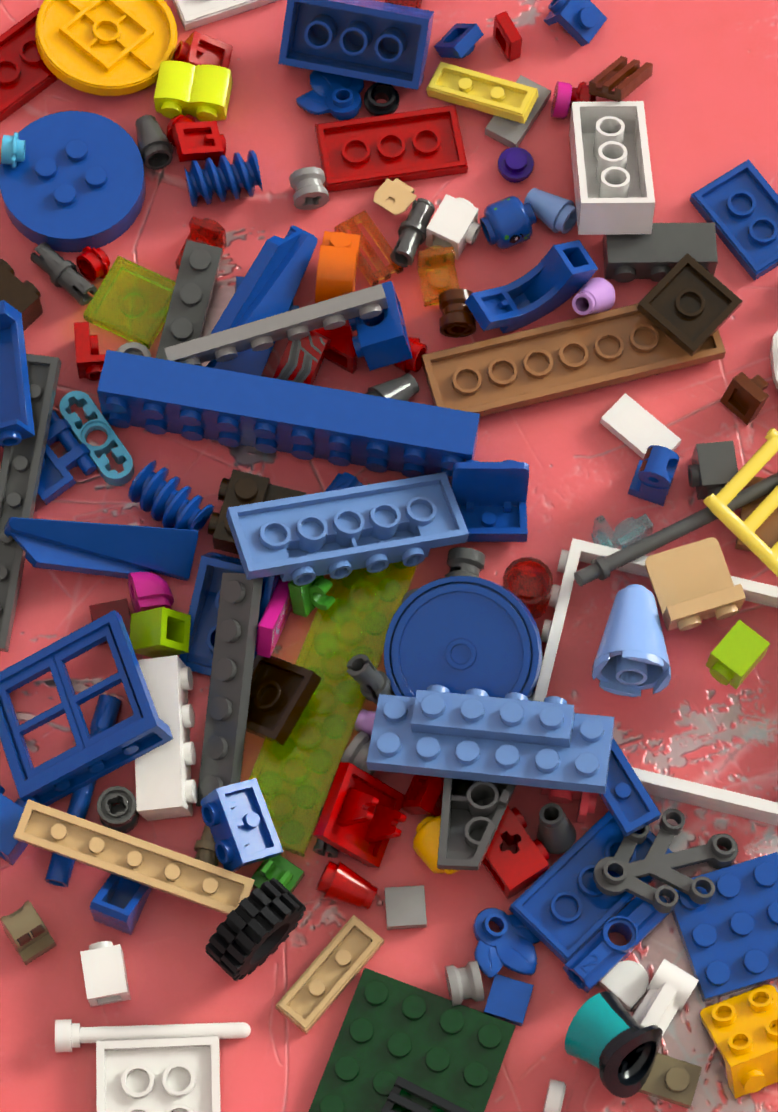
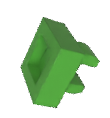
[288,575,336,617]
[251,855,304,893]

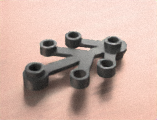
[593,809,738,913]

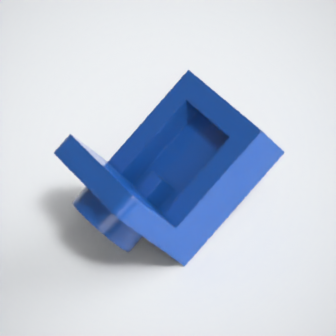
[544,0,607,46]

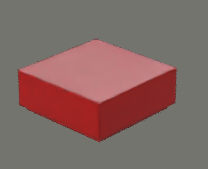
[493,11,522,62]

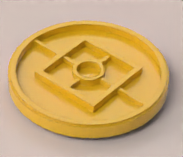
[35,0,178,96]

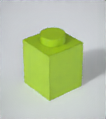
[130,607,191,658]
[706,619,770,689]

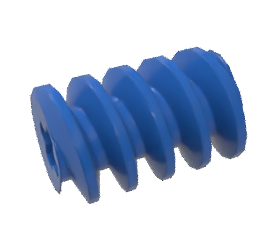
[184,150,263,207]
[128,460,214,532]

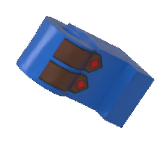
[628,445,679,506]

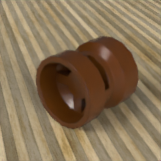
[439,289,476,338]

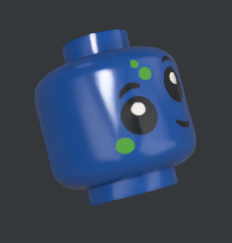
[480,196,537,250]

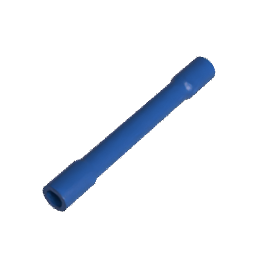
[45,695,122,887]

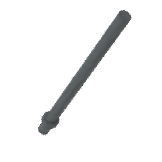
[574,472,778,586]

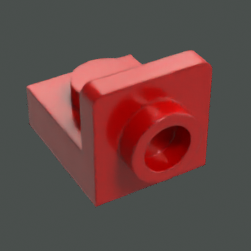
[174,31,233,68]
[172,121,226,167]
[74,322,106,381]

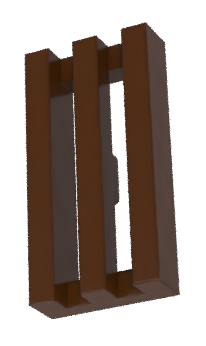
[589,56,653,102]

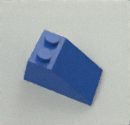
[179,552,281,676]

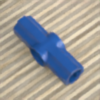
[563,896,671,993]

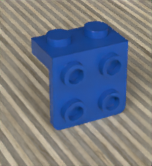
[451,460,529,542]

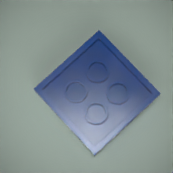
[666,852,778,1002]

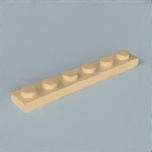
[14,799,255,915]

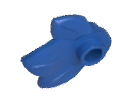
[296,71,364,120]
[473,908,540,978]

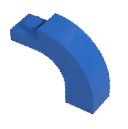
[465,240,598,334]

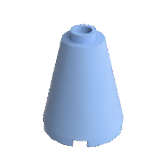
[592,584,671,697]

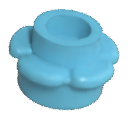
[1,132,26,168]

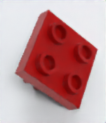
[313,762,407,868]

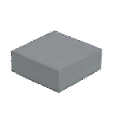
[384,885,427,930]

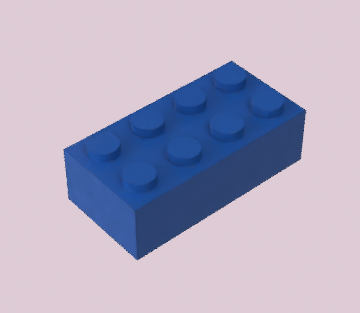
[278,0,434,90]

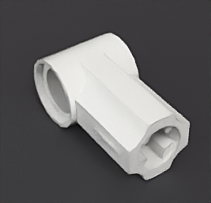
[632,959,699,1036]

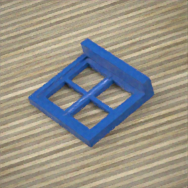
[0,610,173,806]

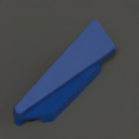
[206,225,318,376]
[4,517,198,581]

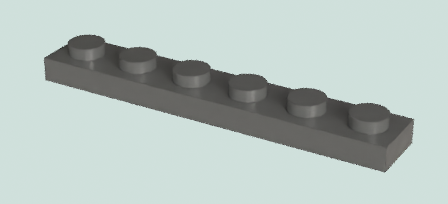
[196,573,263,807]

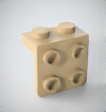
[645,537,746,631]

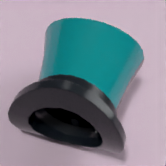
[565,991,663,1098]

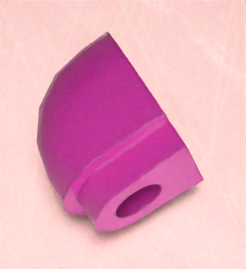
[128,572,174,613]

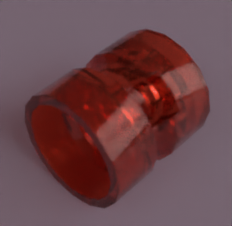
[502,557,553,620]

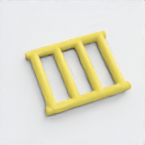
[703,428,778,577]

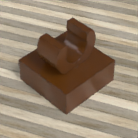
[720,372,769,425]

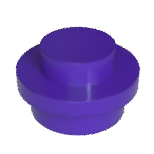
[498,147,534,183]

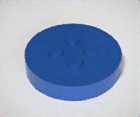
[0,111,146,252]
[384,576,542,698]

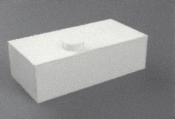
[569,101,655,235]

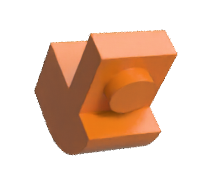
[315,231,361,303]

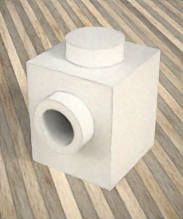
[425,194,481,260]

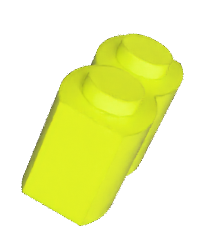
[154,61,233,121]

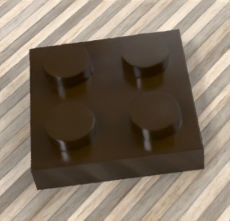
[637,253,742,356]
[246,655,322,746]

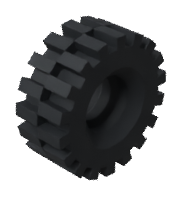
[205,878,306,981]

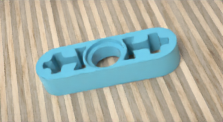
[59,391,134,486]

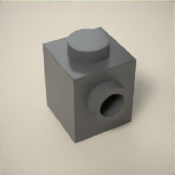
[688,441,738,500]

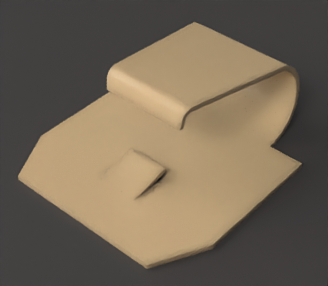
[373,178,417,216]

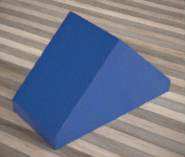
[90,874,152,935]

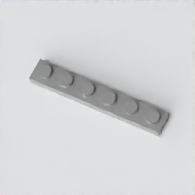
[164,284,389,366]

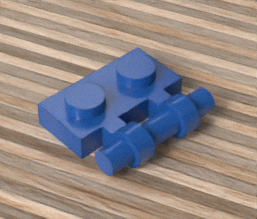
[2,410,97,505]

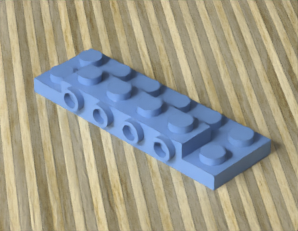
[226,472,469,586]
[366,685,614,794]

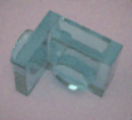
[591,514,654,549]

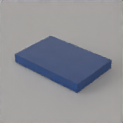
[690,159,778,281]

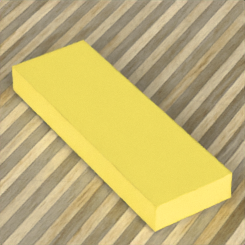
[426,61,539,124]

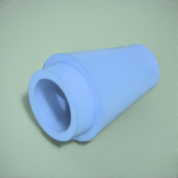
[524,188,577,234]

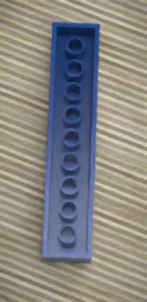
[97,350,480,485]

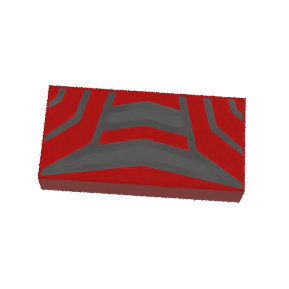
[273,330,332,385]

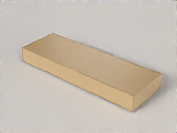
[275,915,384,1034]

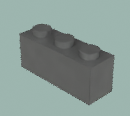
[603,222,718,282]

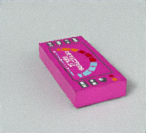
[256,580,292,658]

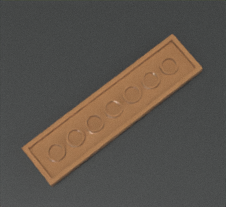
[421,304,726,417]

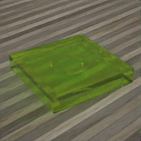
[83,256,175,349]

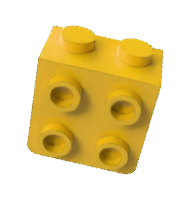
[700,984,778,1099]

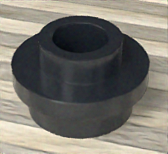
[364,82,399,116]

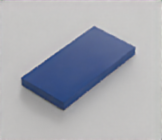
[509,811,672,964]

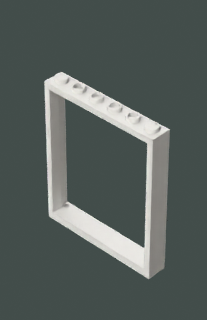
[528,538,778,826]

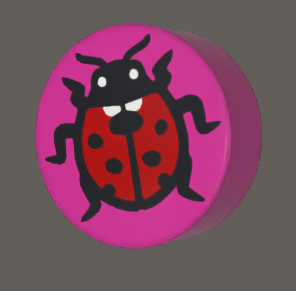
[551,81,572,119]

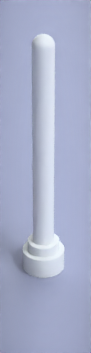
[55,1019,251,1053]

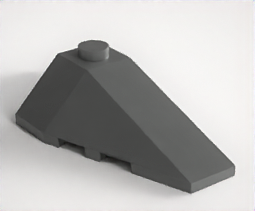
[437,778,516,870]

